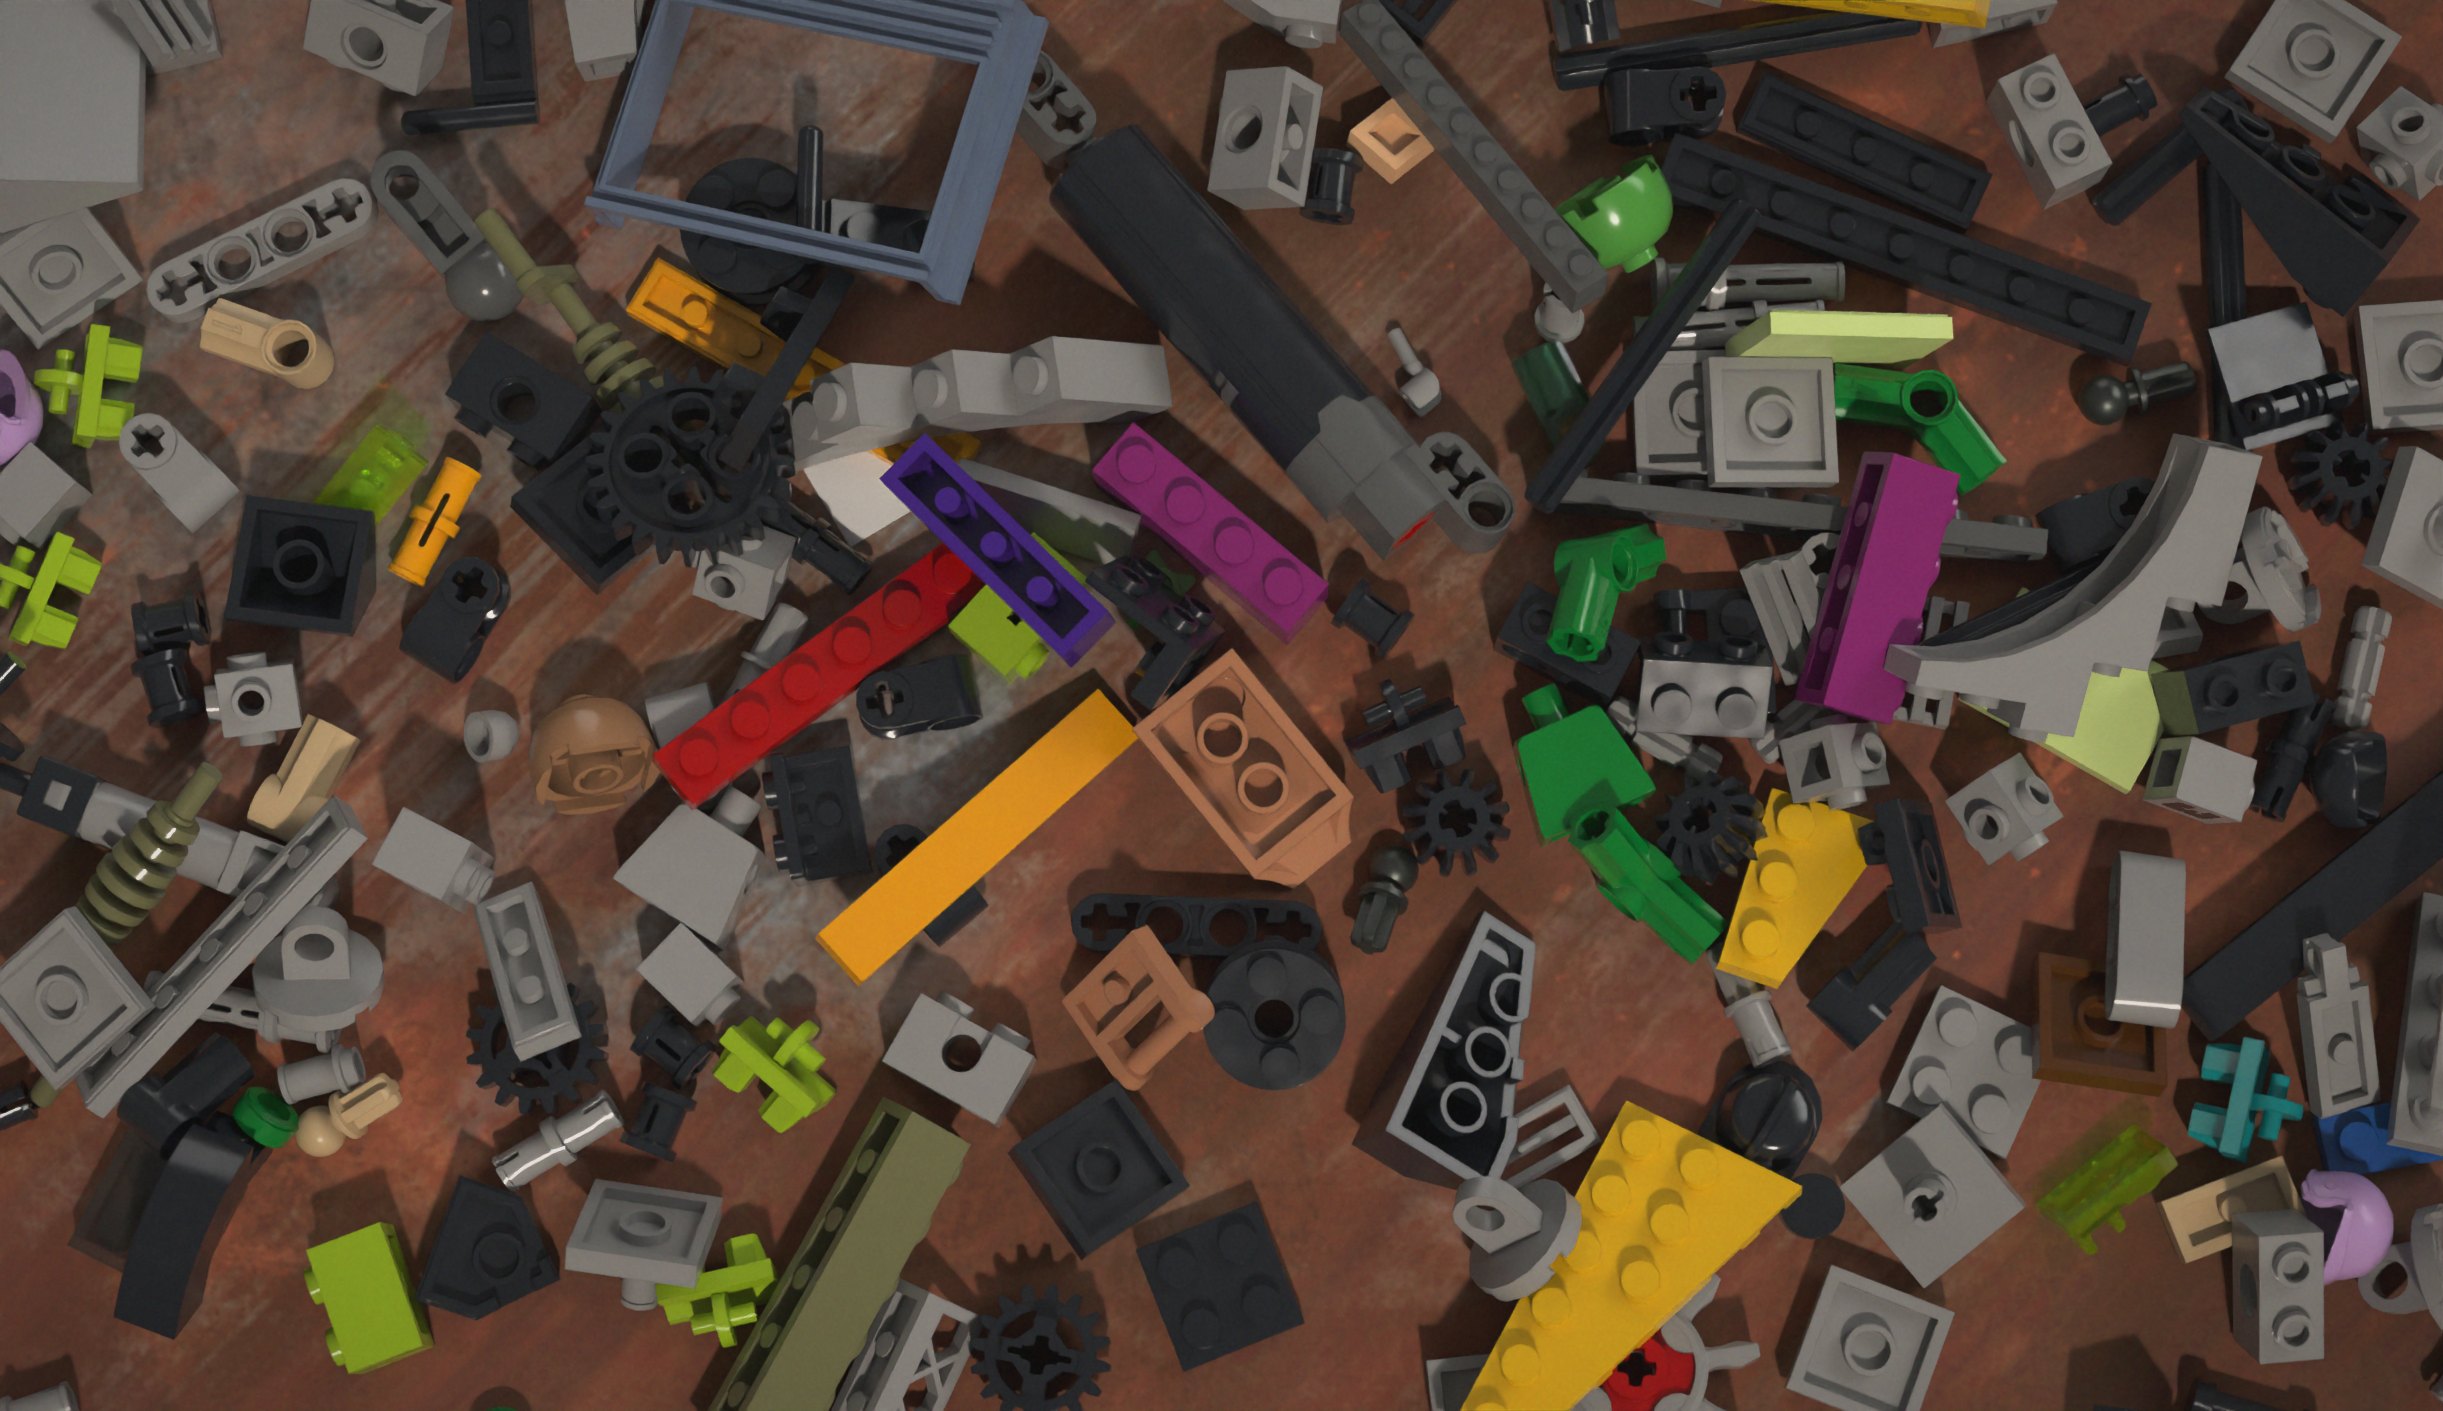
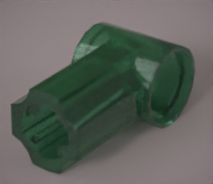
[1511,340,1605,470]

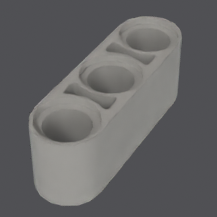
[2105,850,2186,1029]

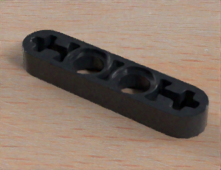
[1071,893,1322,959]

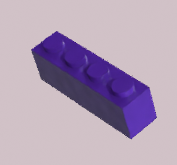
[879,433,1116,668]

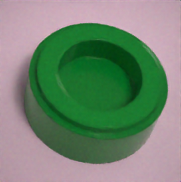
[232,1087,299,1148]

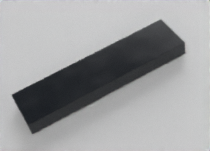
[1736,72,1993,235]

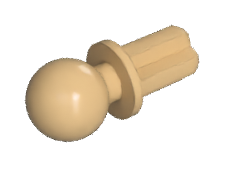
[295,1073,403,1157]

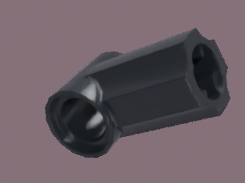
[1806,922,1937,1052]
[117,1032,255,1160]

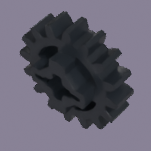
[466,983,609,1116]
[970,1284,1112,1411]

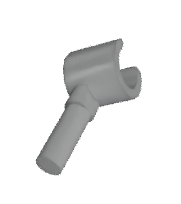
[1387,328,1442,417]

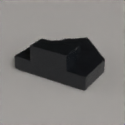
[413,1175,560,1321]

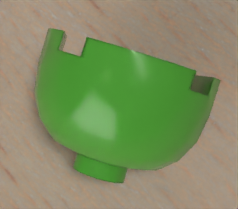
[1554,155,1673,273]

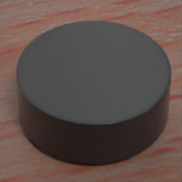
[1778,1173,1845,1240]

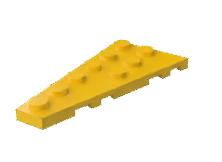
[1460,1100,1803,1411]

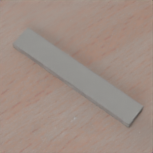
[75,796,368,1118]

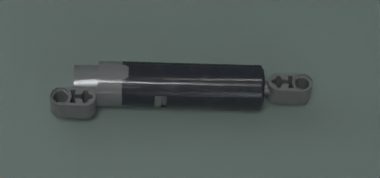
[1015,50,1516,561]

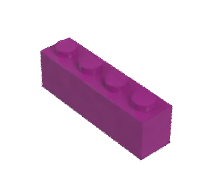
[1092,422,1329,646]
[1795,451,1961,725]

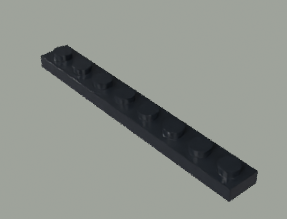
[1661,132,2152,367]

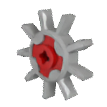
[1570,1274,1760,1411]

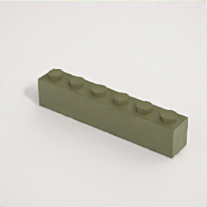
[708,1096,971,1411]

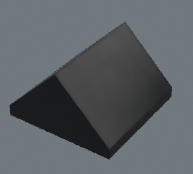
[224,495,376,637]

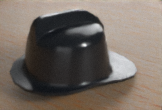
[1697,1060,1823,1180]

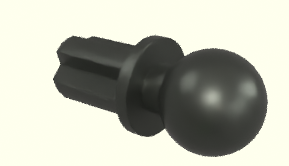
[2078,361,2196,425]
[1350,844,1419,955]

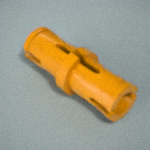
[387,457,482,587]

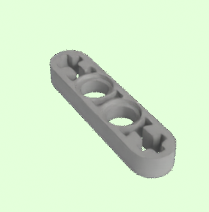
[146,178,379,323]

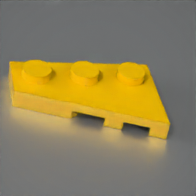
[1715,788,1873,989]

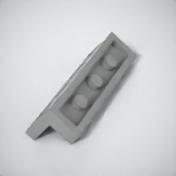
[831,1278,984,1411]

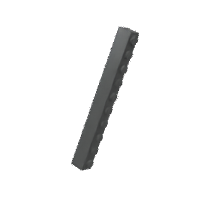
[1340,0,1609,314]

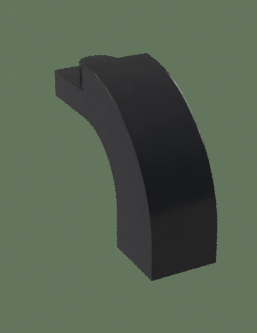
[113,1110,273,1340]

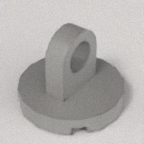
[2197,507,2322,632]
[252,906,385,1033]
[1452,1177,1582,1302]
[2358,1203,2443,1330]

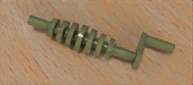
[474,208,729,507]
[28,762,223,1108]

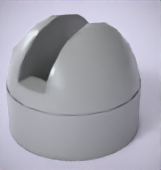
[464,710,520,762]

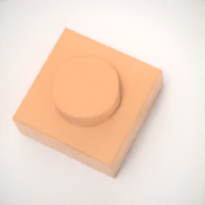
[1346,98,1434,184]

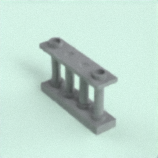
[2386,892,2443,1156]

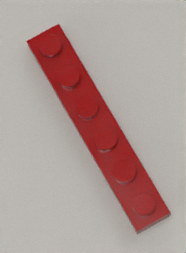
[652,543,985,811]

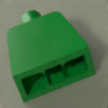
[1513,683,1656,848]

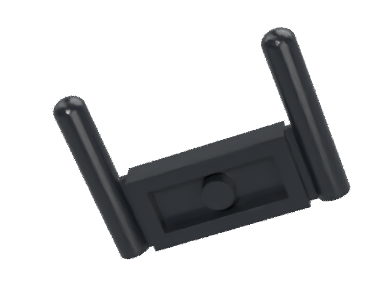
[401,0,540,136]
[795,125,975,283]

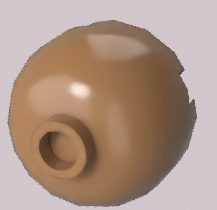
[528,694,660,815]

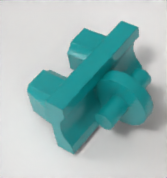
[2188,1037,2304,1164]

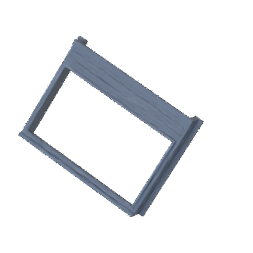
[584,0,1049,305]

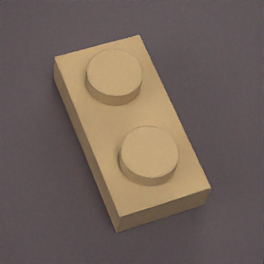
[2156,1156,2307,1264]

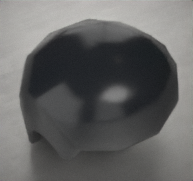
[2310,731,2387,829]

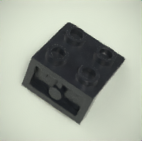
[1085,555,1226,710]

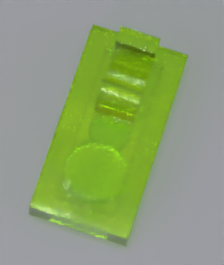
[311,421,429,527]
[2035,1124,2178,1255]

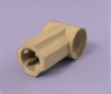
[199,298,335,389]
[247,714,360,844]

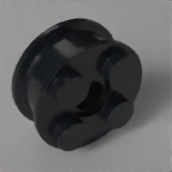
[680,158,820,306]
[1203,939,1346,1090]

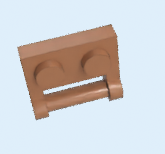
[1061,925,1215,1091]

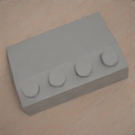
[0,0,146,234]

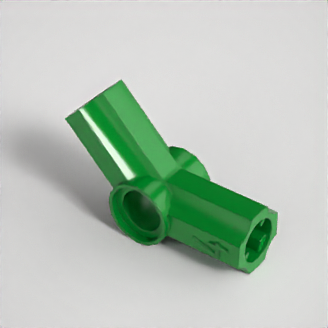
[1833,363,2007,497]
[1546,524,1667,662]
[1568,801,1730,966]

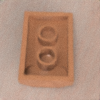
[1132,648,1354,889]

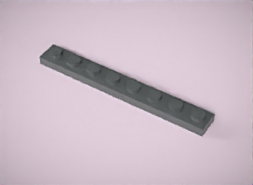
[1532,469,2048,566]

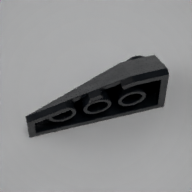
[2178,86,2420,317]
[1352,911,1536,1190]

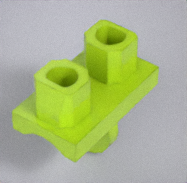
[33,324,143,448]
[0,531,102,649]
[712,1016,838,1133]
[655,1233,781,1348]

